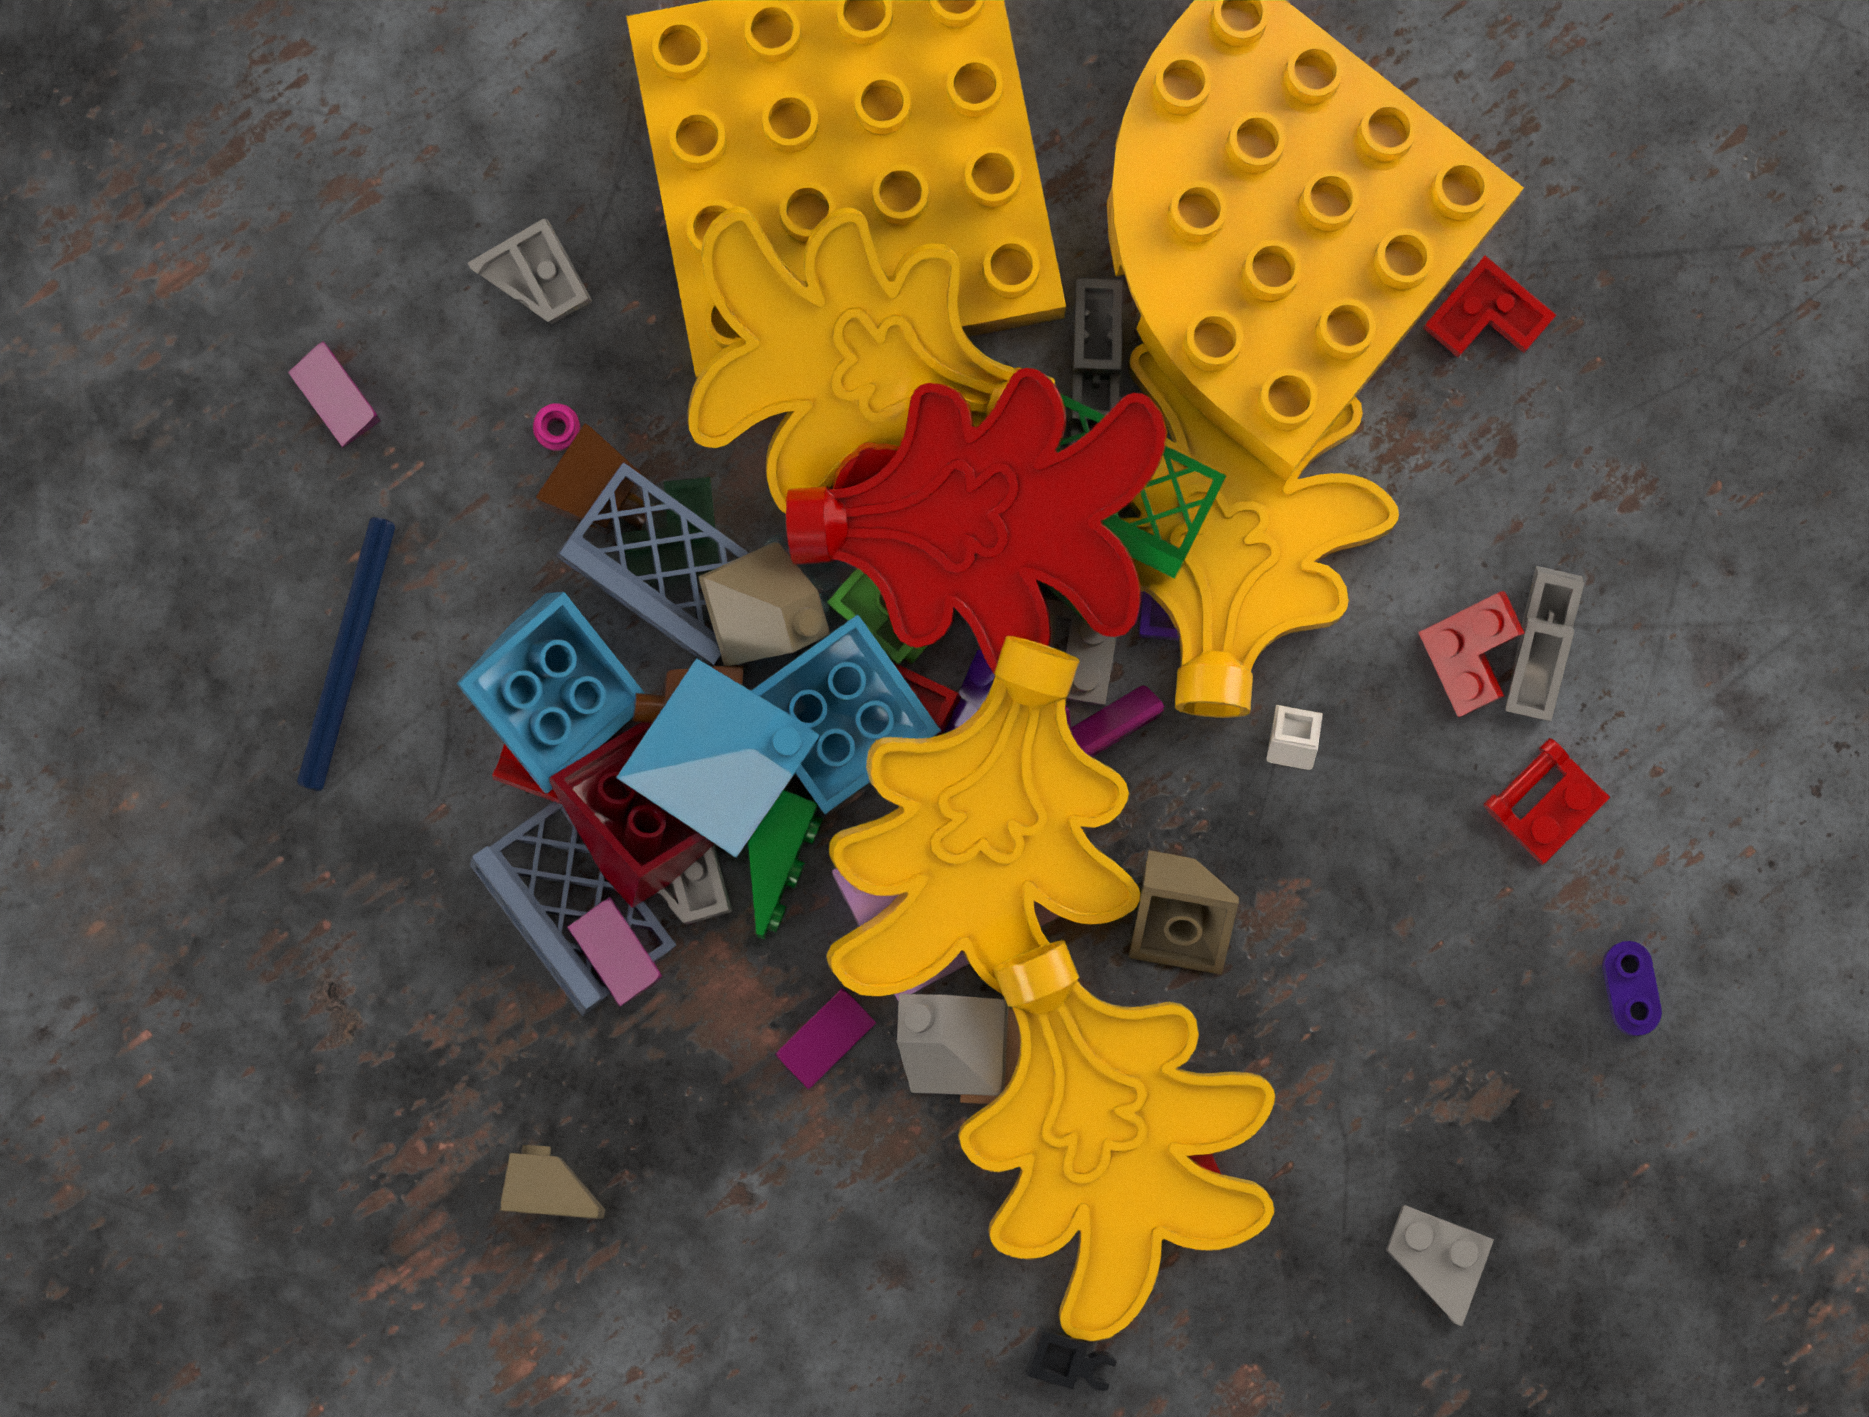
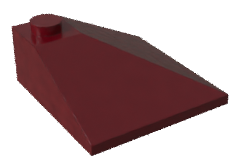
[549,722,715,908]

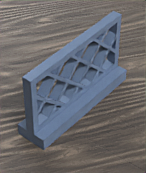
[555,462,749,666]
[470,802,676,1017]

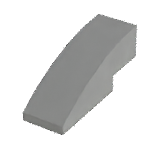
[1505,566,1585,721]

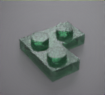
[621,477,720,578]

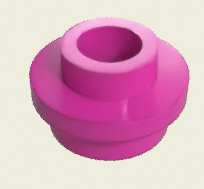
[533,403,580,451]

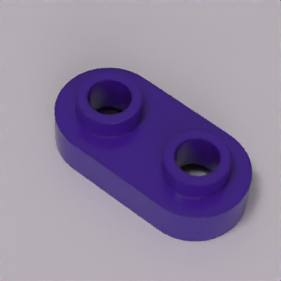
[1602,941,1662,1036]

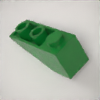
[748,790,823,940]

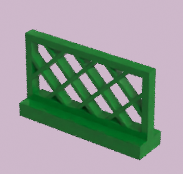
[1056,393,1226,579]

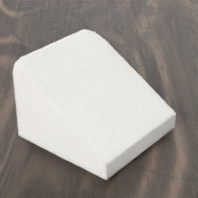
[1266,705,1323,770]

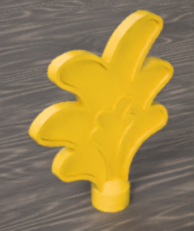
[688,206,1055,513]
[1120,343,1399,718]
[827,636,1140,996]
[958,940,1275,1341]

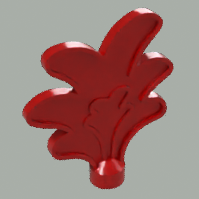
[786,368,1167,673]

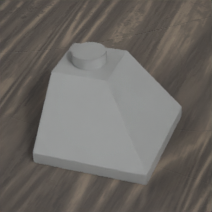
[897,994,1008,1096]

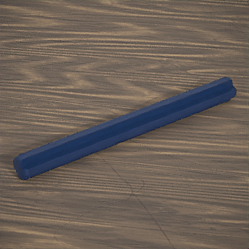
[297,517,395,791]

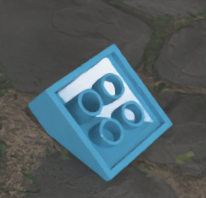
[456,592,645,793]
[751,615,941,814]
[617,658,820,858]

